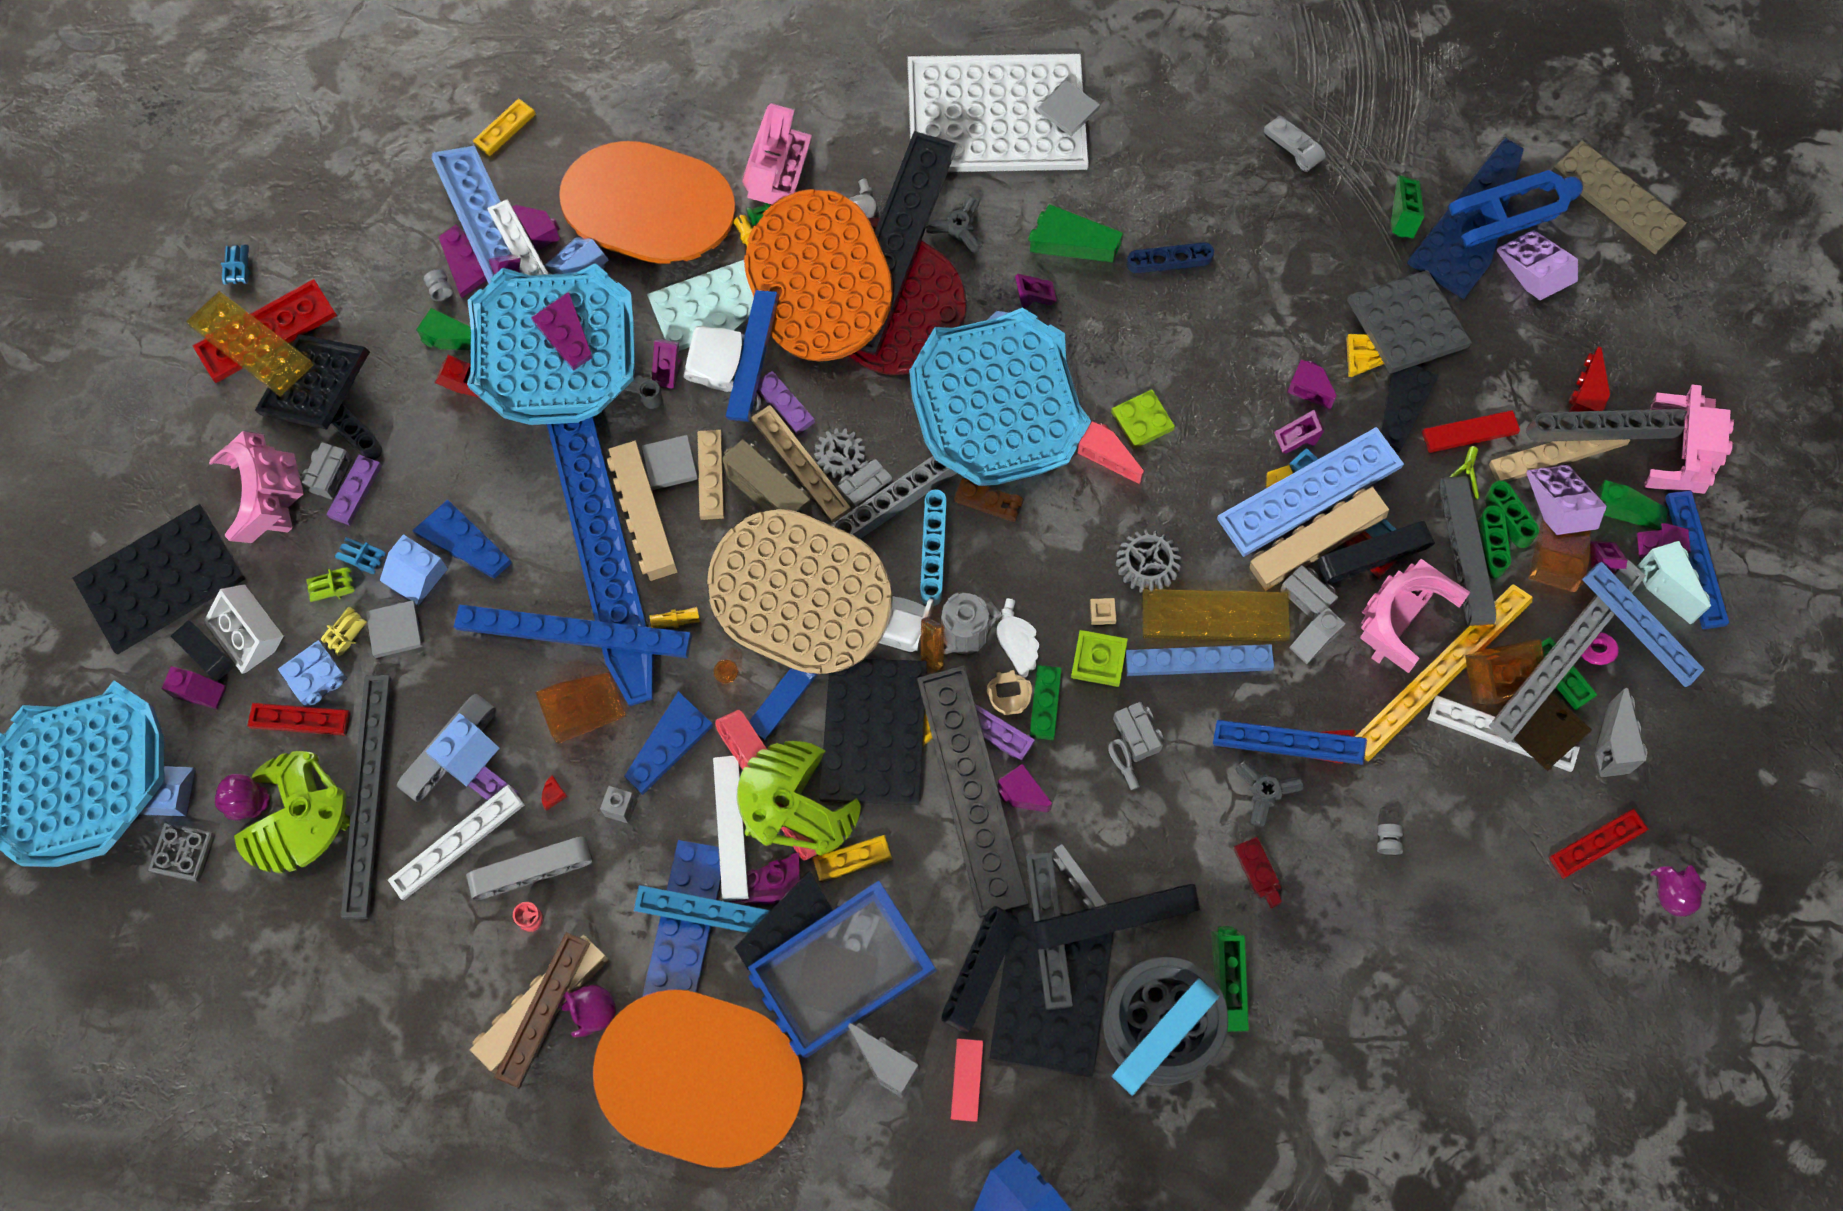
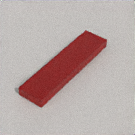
[1422,410,1520,453]
[247,703,351,736]
[1548,808,1649,879]

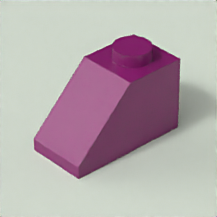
[512,205,560,251]
[1287,359,1337,409]
[161,666,226,709]
[998,764,1052,812]

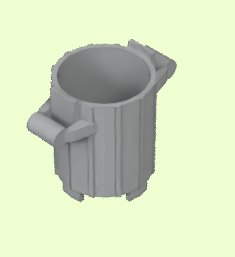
[928,592,1002,657]

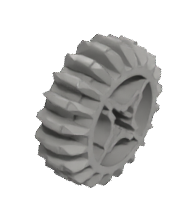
[1116,529,1181,594]

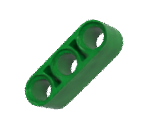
[1485,481,1539,548]
[1477,505,1511,579]

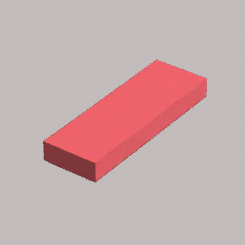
[951,1039,983,1122]

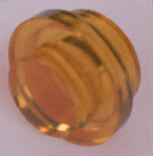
[713,660,738,684]

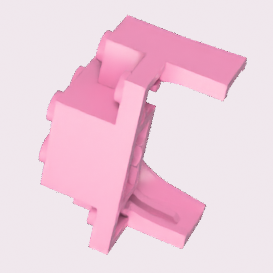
[1645,385,1734,494]
[209,431,304,543]
[1360,559,1471,673]

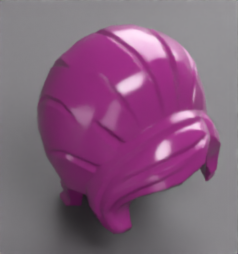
[215,773,269,821]
[1650,865,1707,917]
[562,985,616,1037]

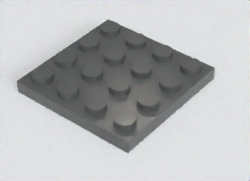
[1347,270,1472,374]

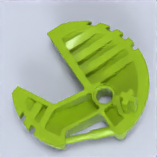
[737,741,861,855]
[234,751,350,873]

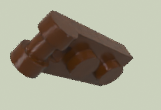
[954,478,1024,522]

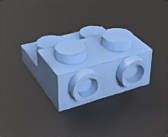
[278,640,347,707]

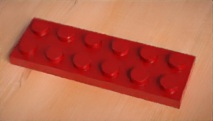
[193,279,337,384]

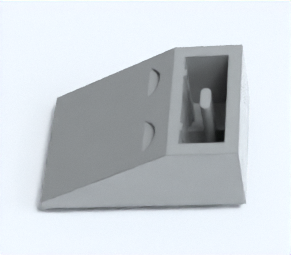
[1595,688,1647,777]
[848,1023,919,1099]

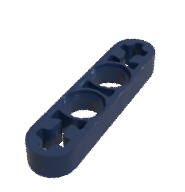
[1127,243,1214,273]

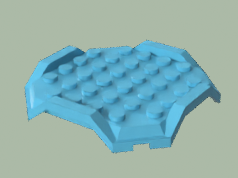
[467,263,635,425]
[909,308,1091,486]
[0,680,164,867]

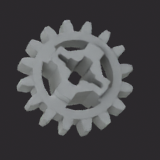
[814,428,865,478]

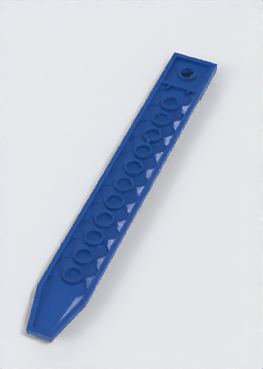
[547,417,653,706]

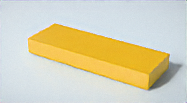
[473,99,536,156]
[812,835,892,883]

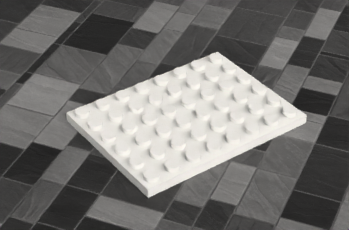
[908,54,1088,172]

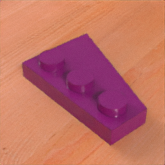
[438,225,487,298]
[531,292,592,371]
[725,852,800,906]

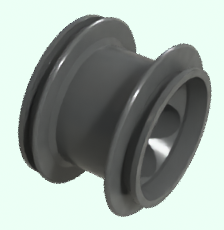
[1103,957,1228,1086]

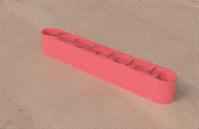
[715,710,817,861]

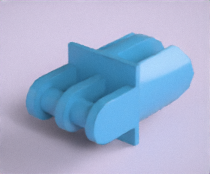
[221,245,251,285]
[335,537,386,574]

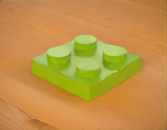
[1111,389,1175,450]
[1071,630,1128,687]

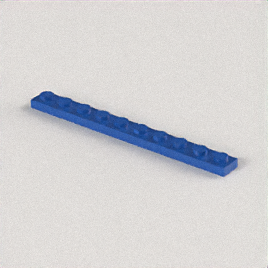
[454,605,692,658]

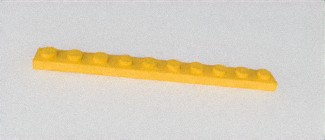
[1355,584,1533,762]

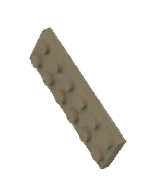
[1552,141,1687,255]

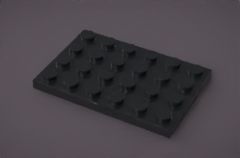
[72,504,246,655]
[819,659,927,805]
[989,906,1113,1078]

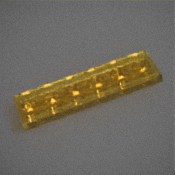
[186,291,313,397]
[1142,589,1290,641]

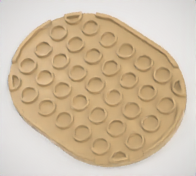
[707,509,893,674]

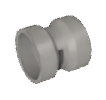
[424,269,453,301]
[1377,824,1403,855]

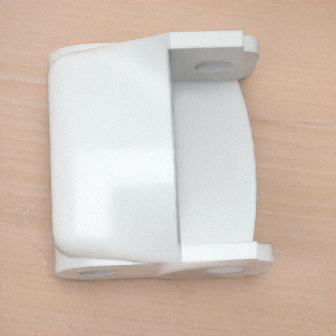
[684,326,745,392]
[879,596,934,652]

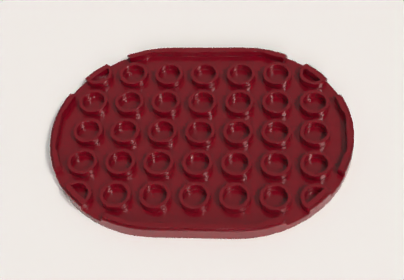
[848,217,967,375]

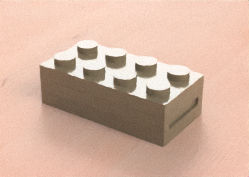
[722,439,813,518]

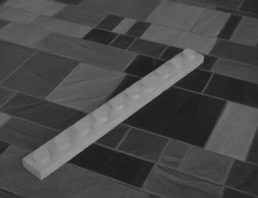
[1489,560,1646,743]

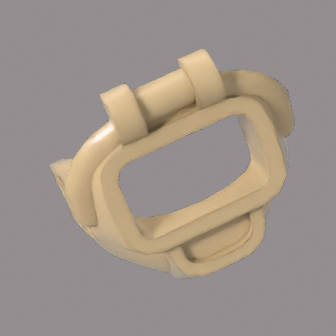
[987,670,1032,715]

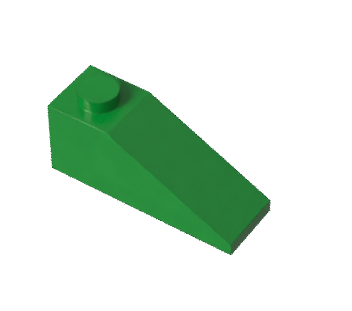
[1391,175,1424,238]
[416,308,471,350]
[1596,480,1668,530]

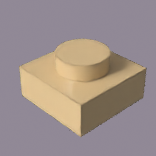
[1090,598,1116,625]

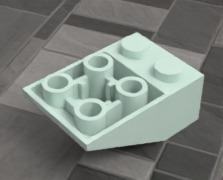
[1637,541,1711,624]

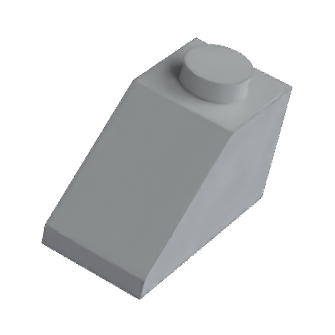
[1289,607,1346,664]

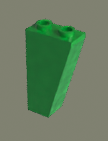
[1028,204,1123,262]
[1211,926,1249,1032]

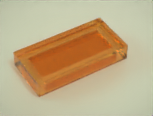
[921,617,944,671]

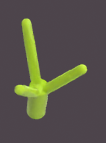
[1449,446,1479,499]

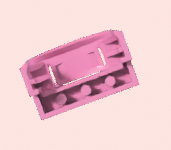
[742,104,812,205]

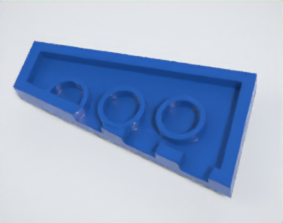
[412,500,512,579]
[624,691,713,795]

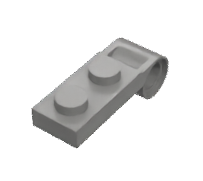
[1264,115,1325,172]

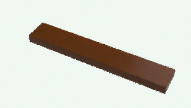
[494,932,590,1089]

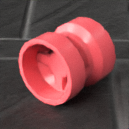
[513,902,543,932]

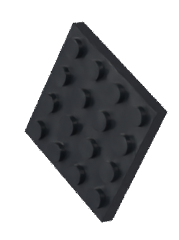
[255,334,370,430]

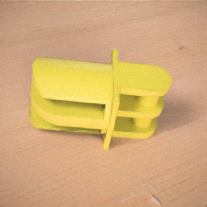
[321,607,367,656]

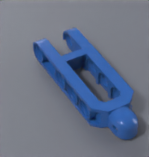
[1448,170,1583,248]

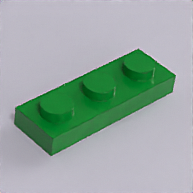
[1528,637,1597,711]
[1029,665,1061,740]

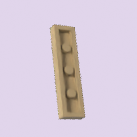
[698,430,724,520]

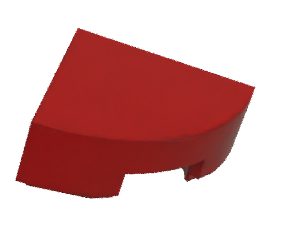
[541,775,567,811]

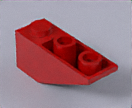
[1568,346,1610,412]
[435,354,480,398]

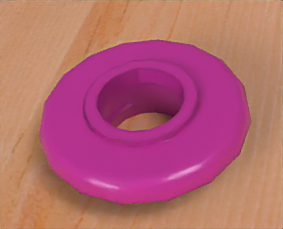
[1581,632,1619,665]

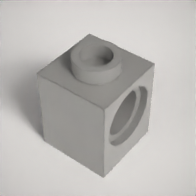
[600,786,637,823]

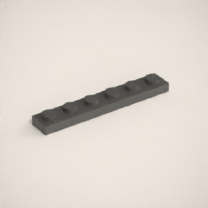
[1026,852,1073,1010]

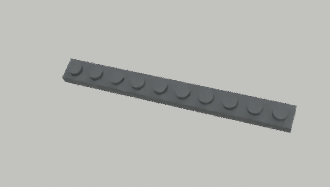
[341,675,392,919]

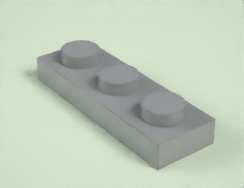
[1052,844,1106,909]

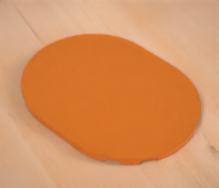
[560,141,735,264]
[744,189,893,361]
[593,990,803,1168]

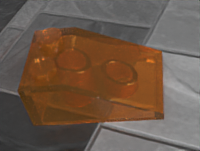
[1528,517,1591,592]
[1465,639,1544,704]
[535,673,626,744]

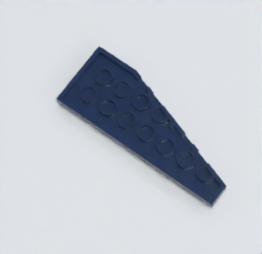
[1407,137,1524,299]

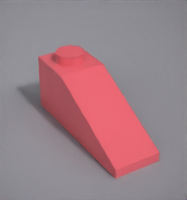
[1078,421,1144,484]

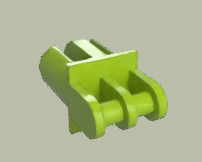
[306,567,355,602]

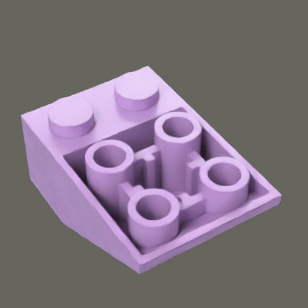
[1497,230,1578,300]
[1527,465,1606,535]

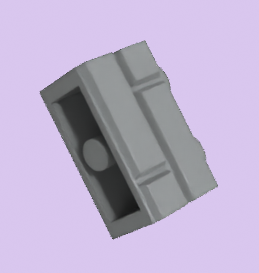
[301,442,352,499]
[838,459,893,510]
[1280,565,1338,620]
[1113,702,1164,762]

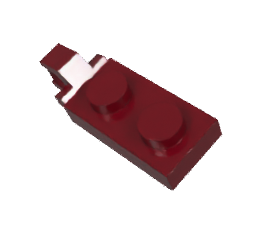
[1233,837,1282,909]

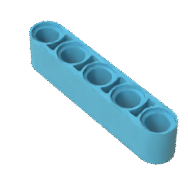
[920,490,946,606]
[1111,978,1220,1095]

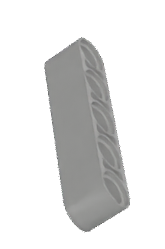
[397,694,496,802]
[466,837,592,900]

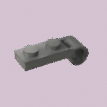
[624,372,663,409]

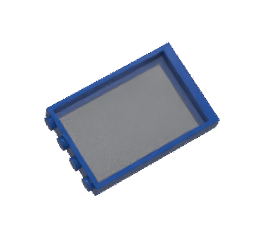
[748,881,937,1058]

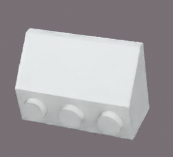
[204,584,284,674]

